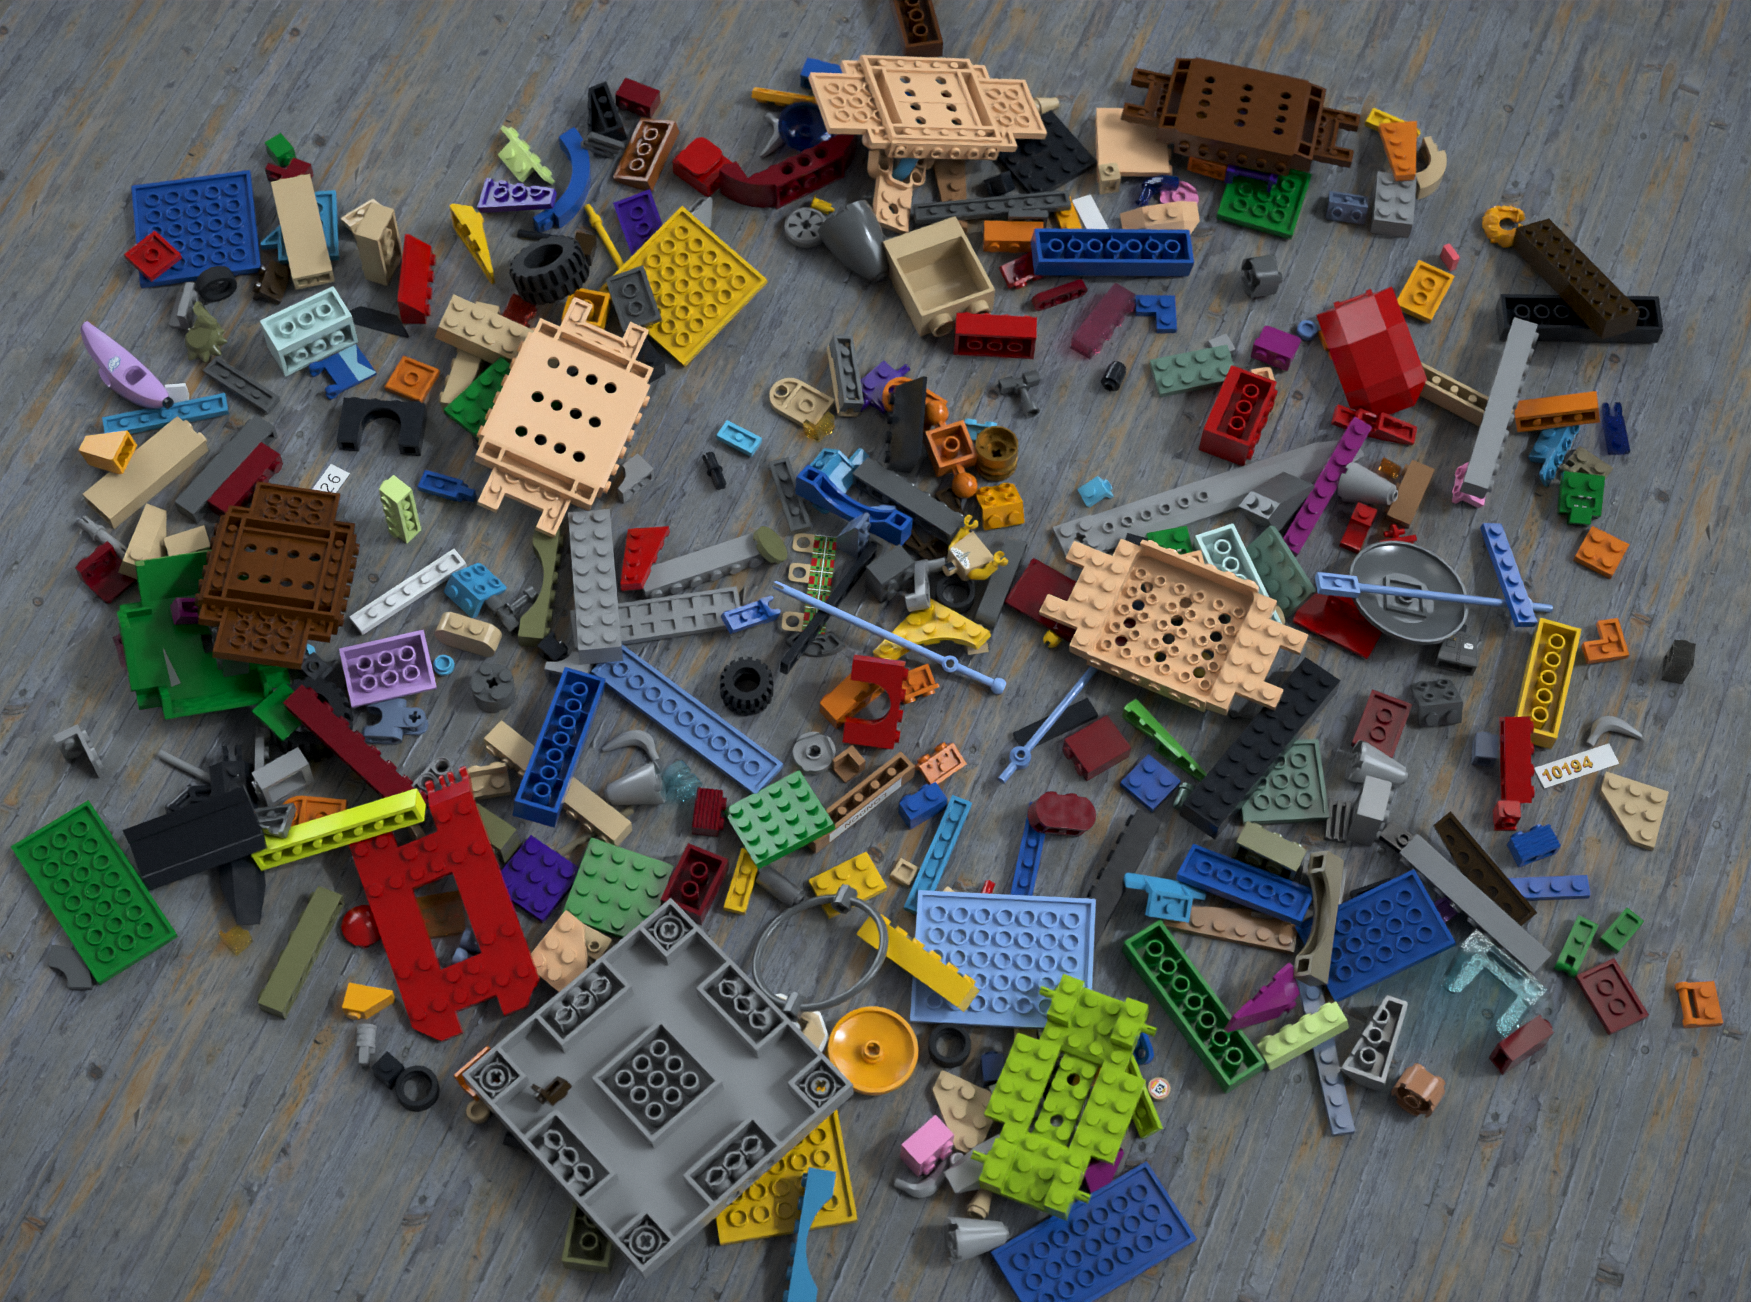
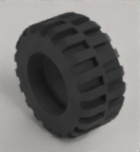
[509,235,590,305]
[269,677,353,763]

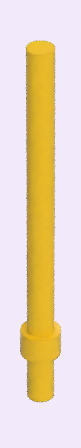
[584,204,624,269]

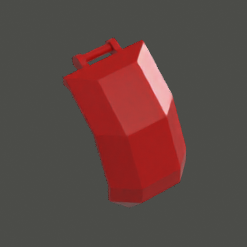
[1316,286,1427,415]

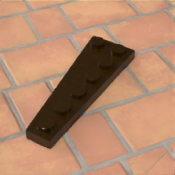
[1433,811,1537,926]

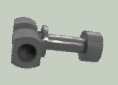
[997,370,1040,418]
[485,586,539,636]

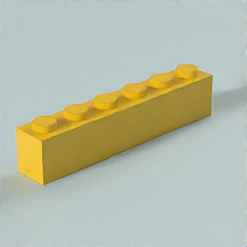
[856,914,980,1012]

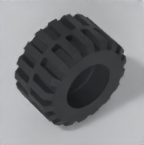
[720,657,773,716]

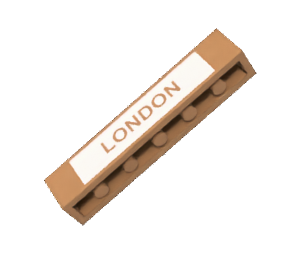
[807,751,915,854]

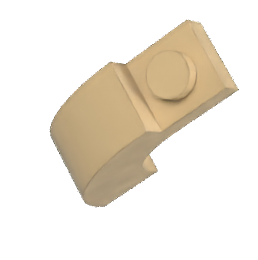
[1415,136,1447,200]

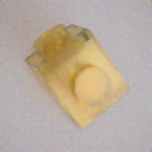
[803,412,835,442]

